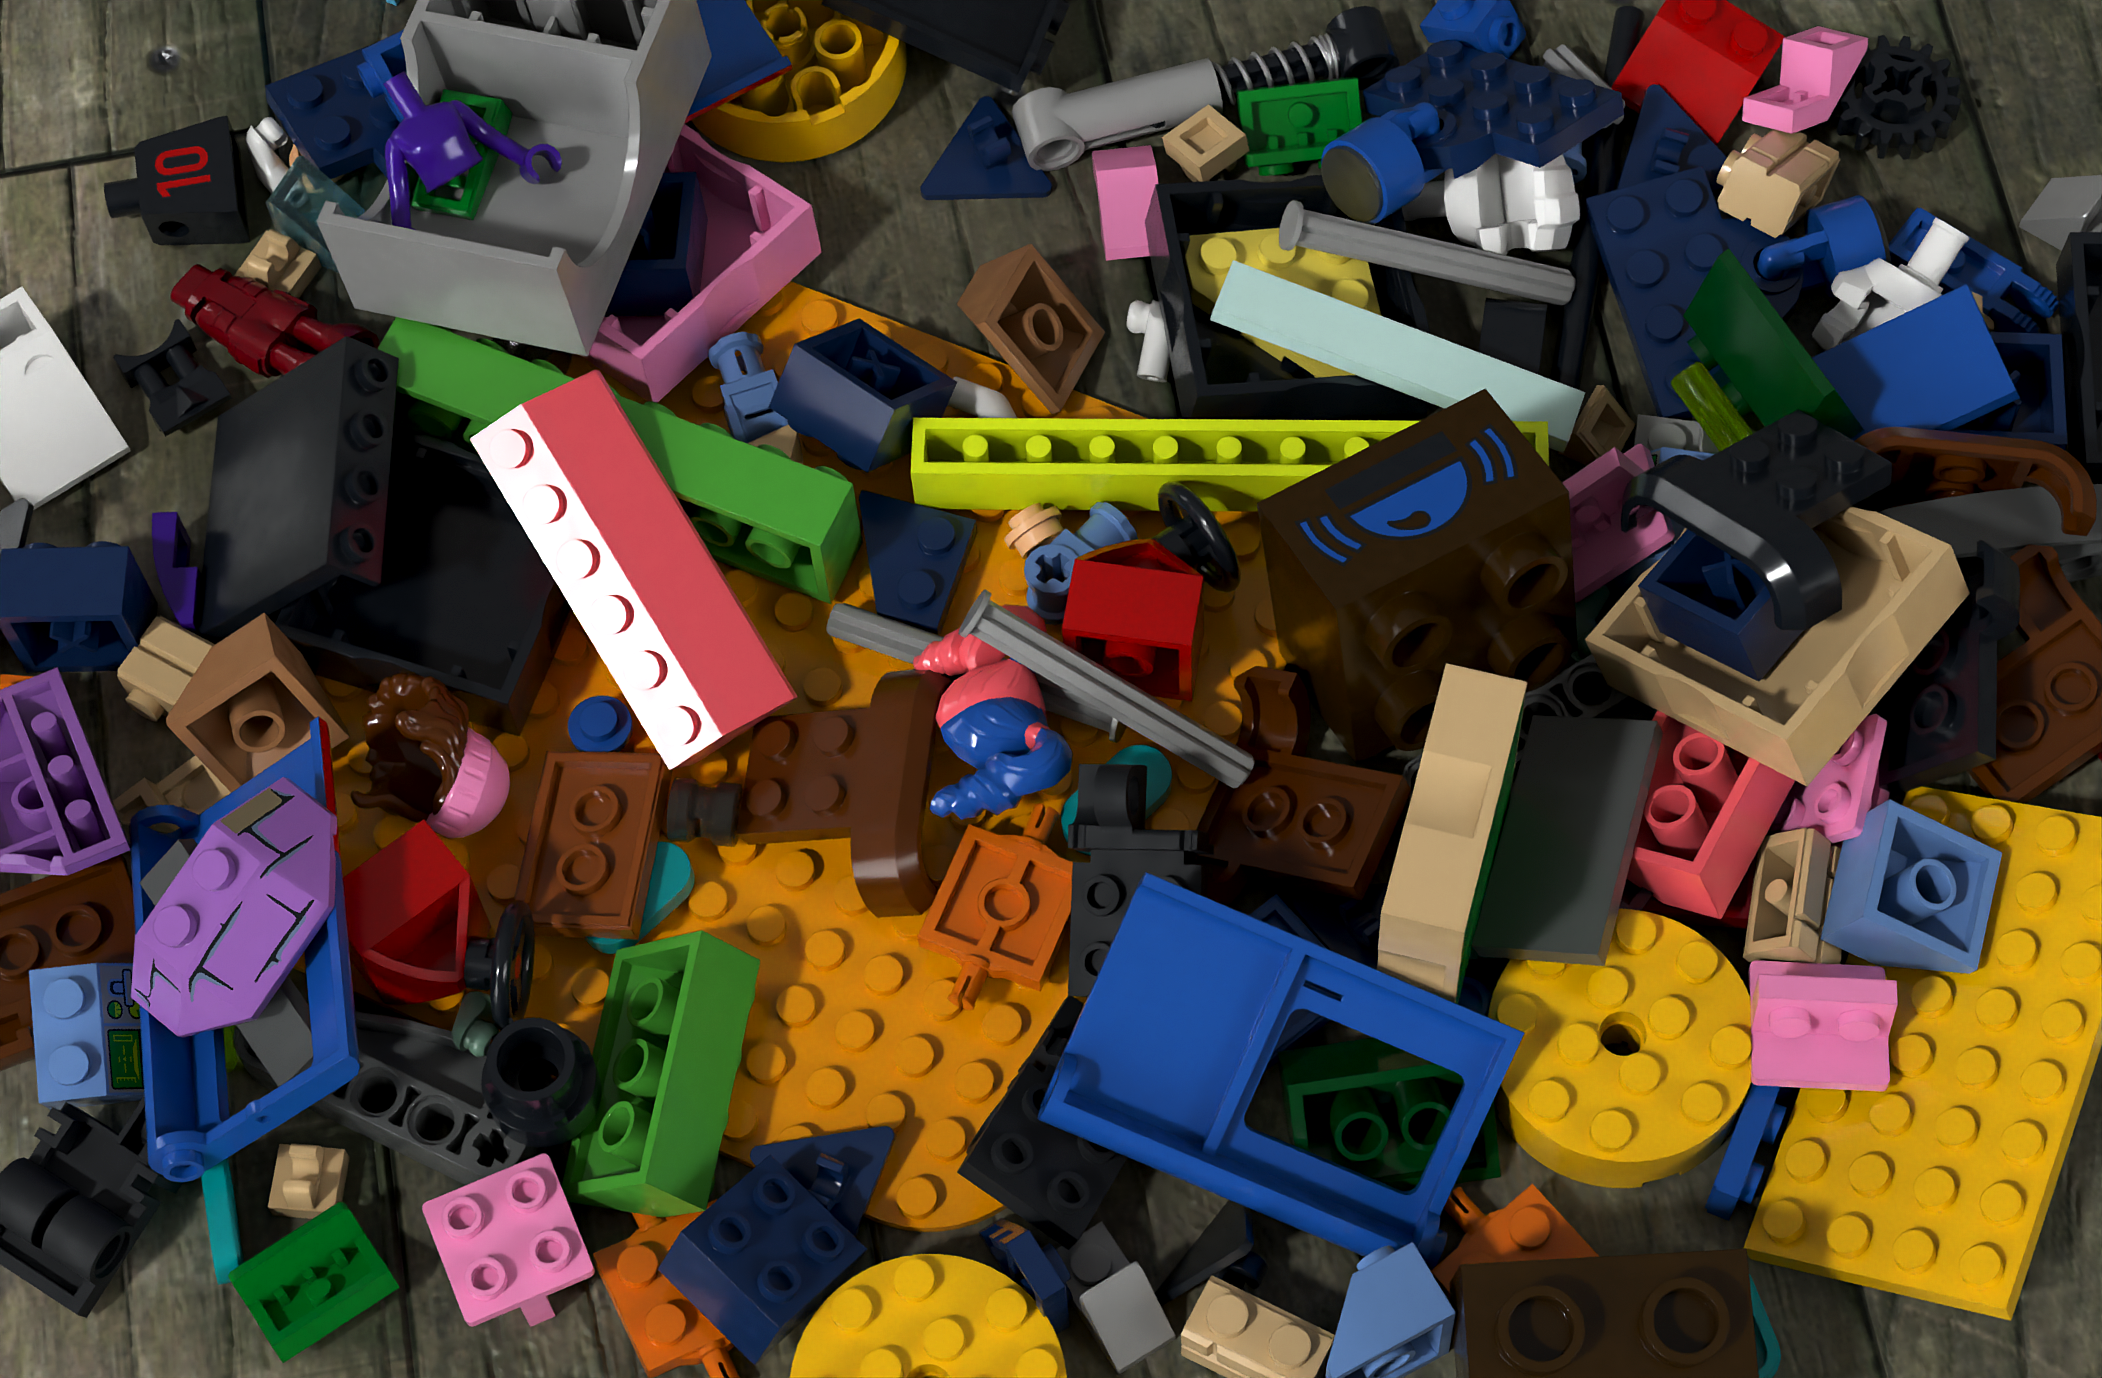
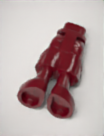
[170,264,379,379]

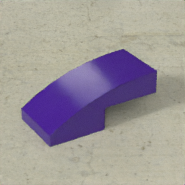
[152,512,202,634]

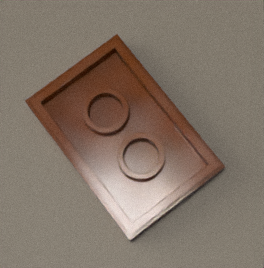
[514,751,673,940]

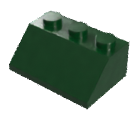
[1683,248,1864,439]
[1277,1038,1501,1191]

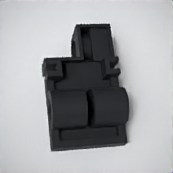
[1068,764,1214,997]
[957,996,1128,1250]
[0,1097,183,1318]

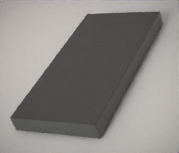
[1472,715,1663,966]

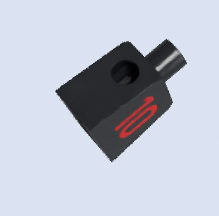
[104,116,250,245]

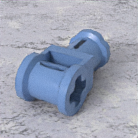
[708,332,789,443]
[1024,502,1138,625]

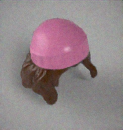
[351,673,510,839]

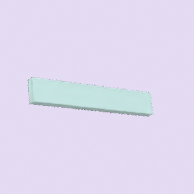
[1210,260,1585,453]

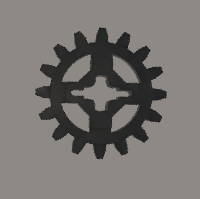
[1830,35,1961,160]

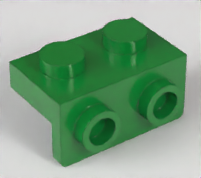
[1236,77,1362,176]
[228,1201,400,1363]

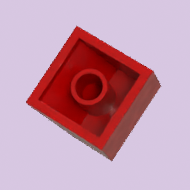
[1611,0,1785,146]

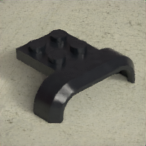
[1621,409,1892,630]
[1879,540,2020,795]

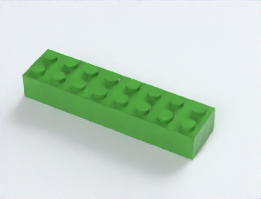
[378,317,863,604]

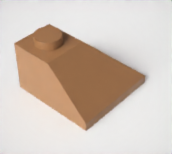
[957,244,1105,414]
[166,613,349,793]

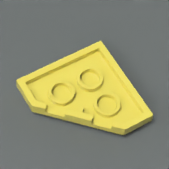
[1183,228,1382,378]

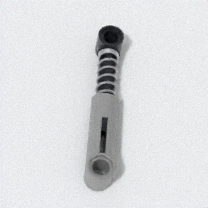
[1012,6,1400,171]

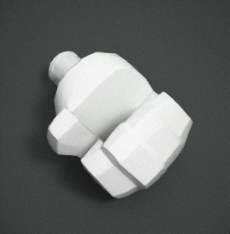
[1402,154,1580,255]
[1812,217,1970,351]

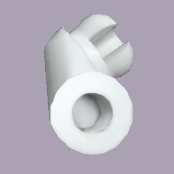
[245,117,305,208]
[1126,300,1171,382]
[947,376,1017,418]

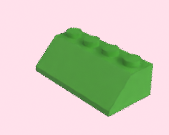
[562,930,760,1218]

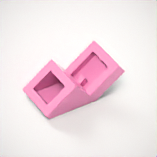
[1742,26,1868,134]
[1092,145,1158,261]

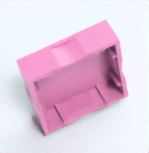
[580,124,822,403]

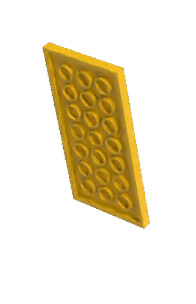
[1743,786,2102,1321]

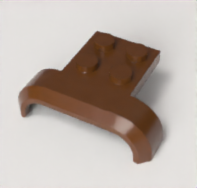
[1855,427,2097,536]
[1966,544,2102,804]
[1196,666,1412,906]
[736,669,955,918]
[0,854,135,1072]

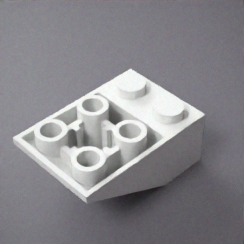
[0,287,131,510]

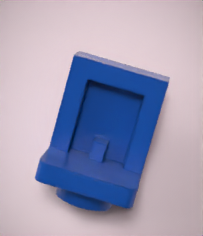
[1419,0,1526,59]

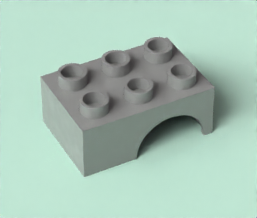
[316,0,712,357]

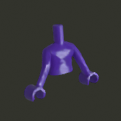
[383,71,562,230]

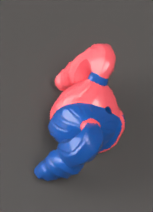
[913,604,1073,820]

